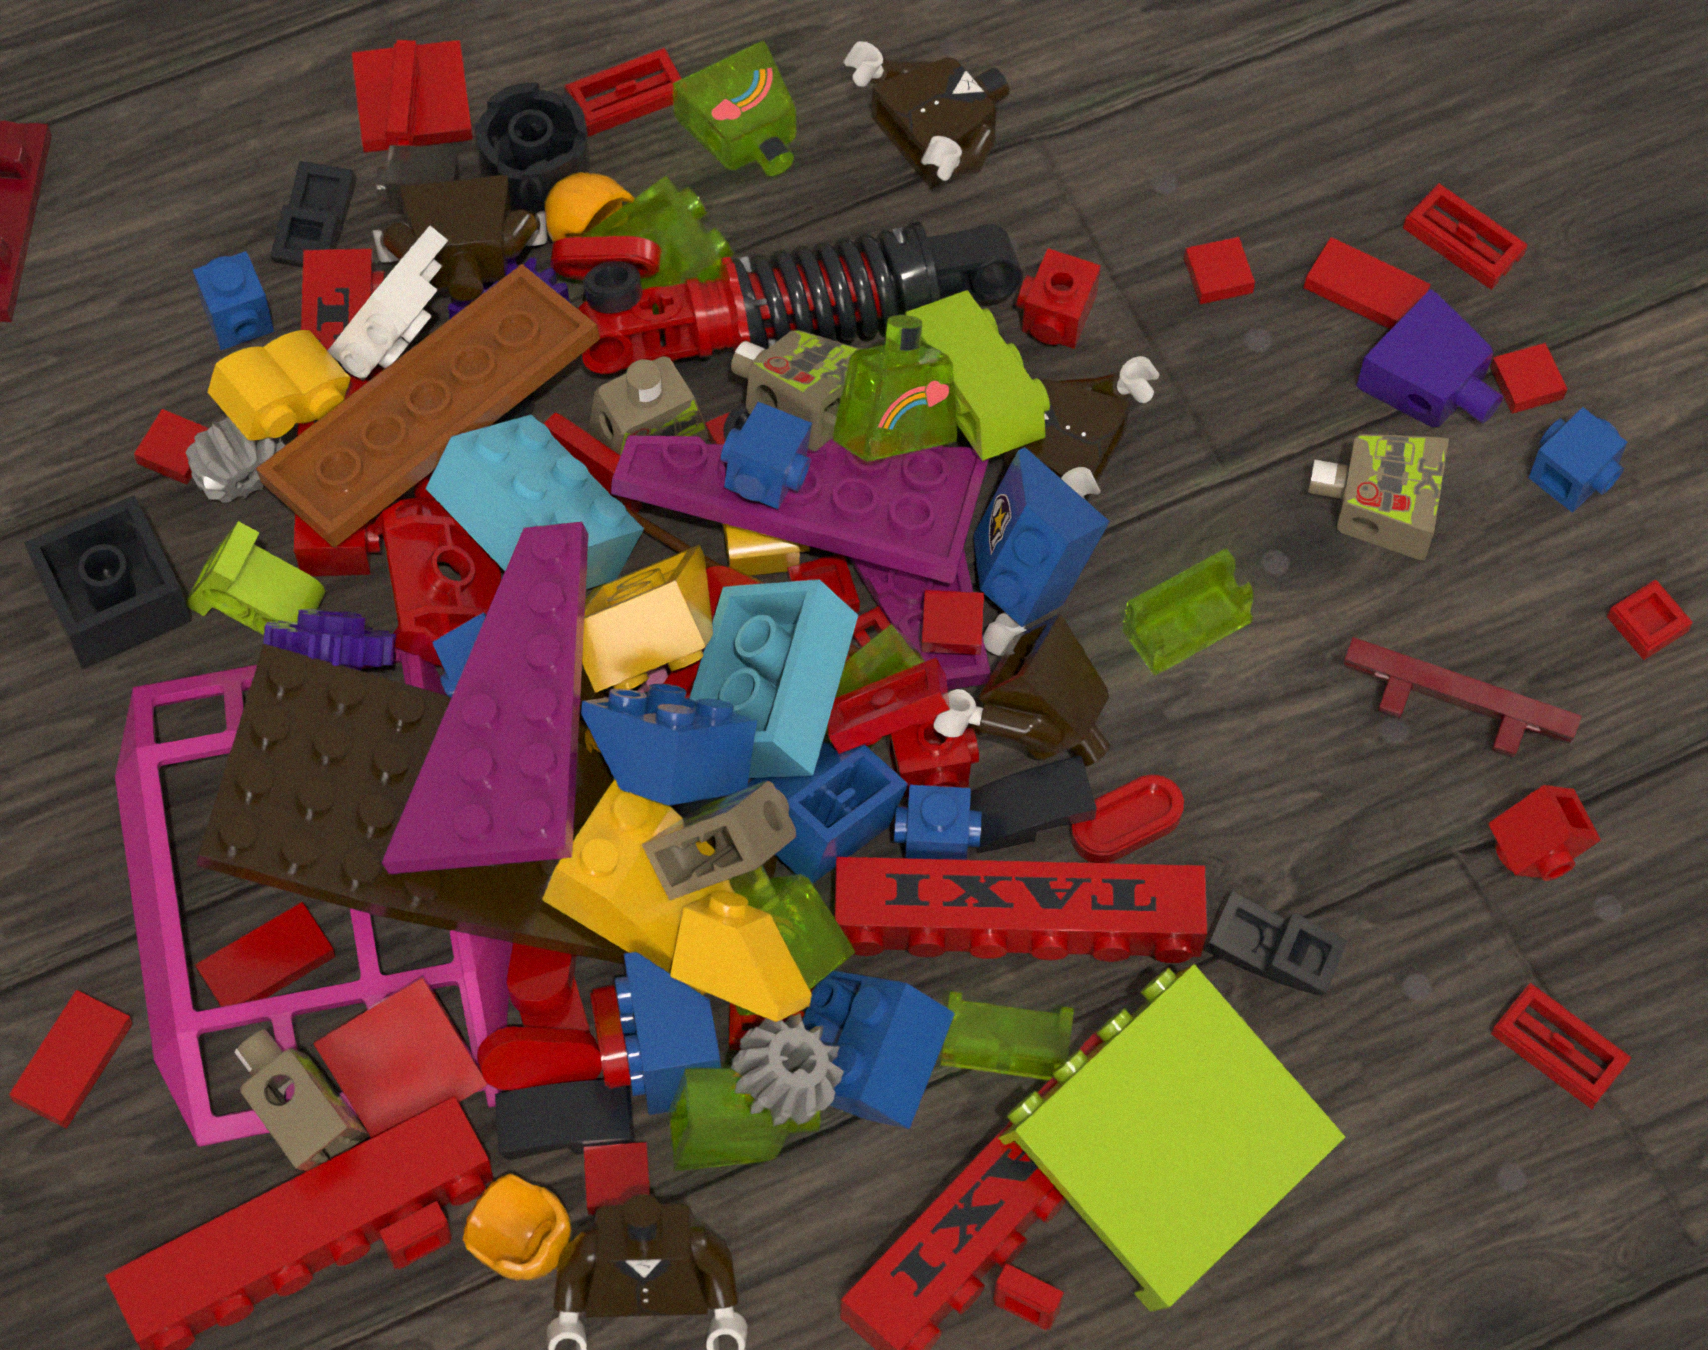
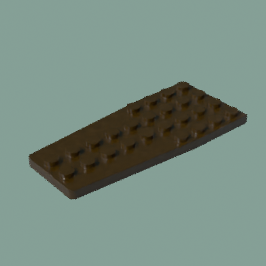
[196,644,778,965]

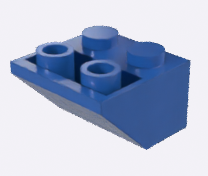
[581,684,757,806]
[747,743,908,886]
[614,952,722,1115]
[787,969,955,1129]

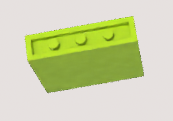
[999,964,1345,1312]

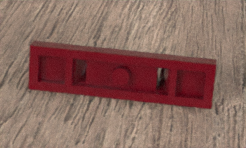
[0,121,52,323]
[1344,637,1582,757]

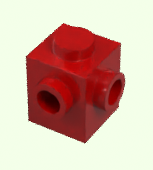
[1017,248,1101,349]
[886,716,979,798]
[1488,785,1601,881]

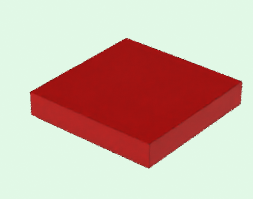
[352,40,473,153]
[313,975,488,1138]

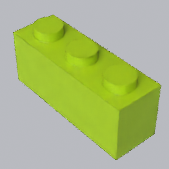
[905,290,1050,461]

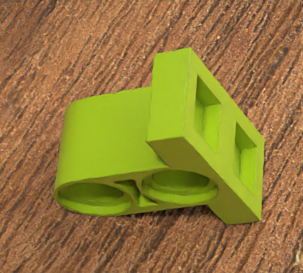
[185,521,325,635]

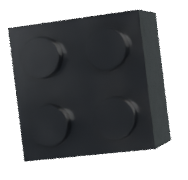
[24,495,191,669]

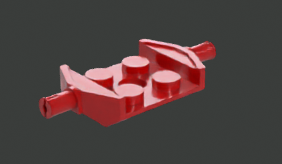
[372,469,502,673]

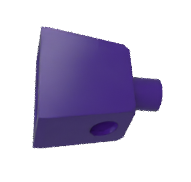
[1356,289,1503,427]

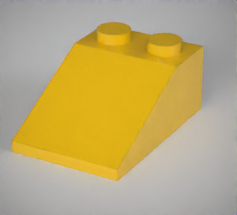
[582,544,714,693]
[542,779,764,996]

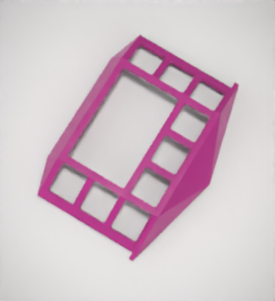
[115,647,513,1147]

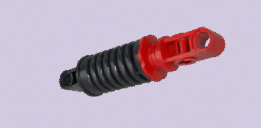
[577,221,1023,374]

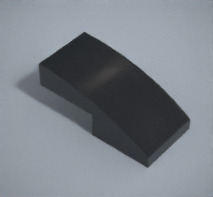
[270,161,357,266]
[970,756,1097,854]
[1203,891,1347,996]
[495,1080,635,1160]

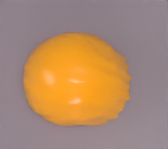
[545,172,635,243]
[463,1174,572,1281]

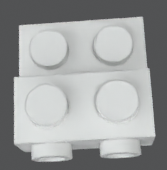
[328,226,448,381]

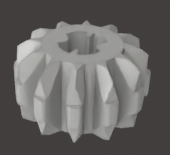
[186,416,286,503]
[731,1014,844,1126]

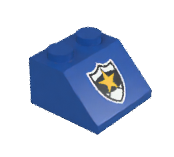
[973,447,1110,627]

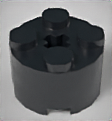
[475,82,590,213]

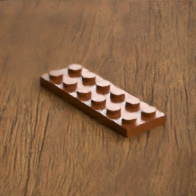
[256,264,600,548]

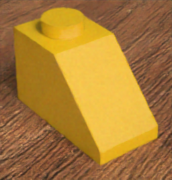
[670,891,812,1022]

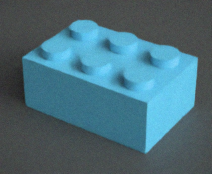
[426,414,644,589]
[689,579,858,778]

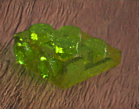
[582,175,735,315]

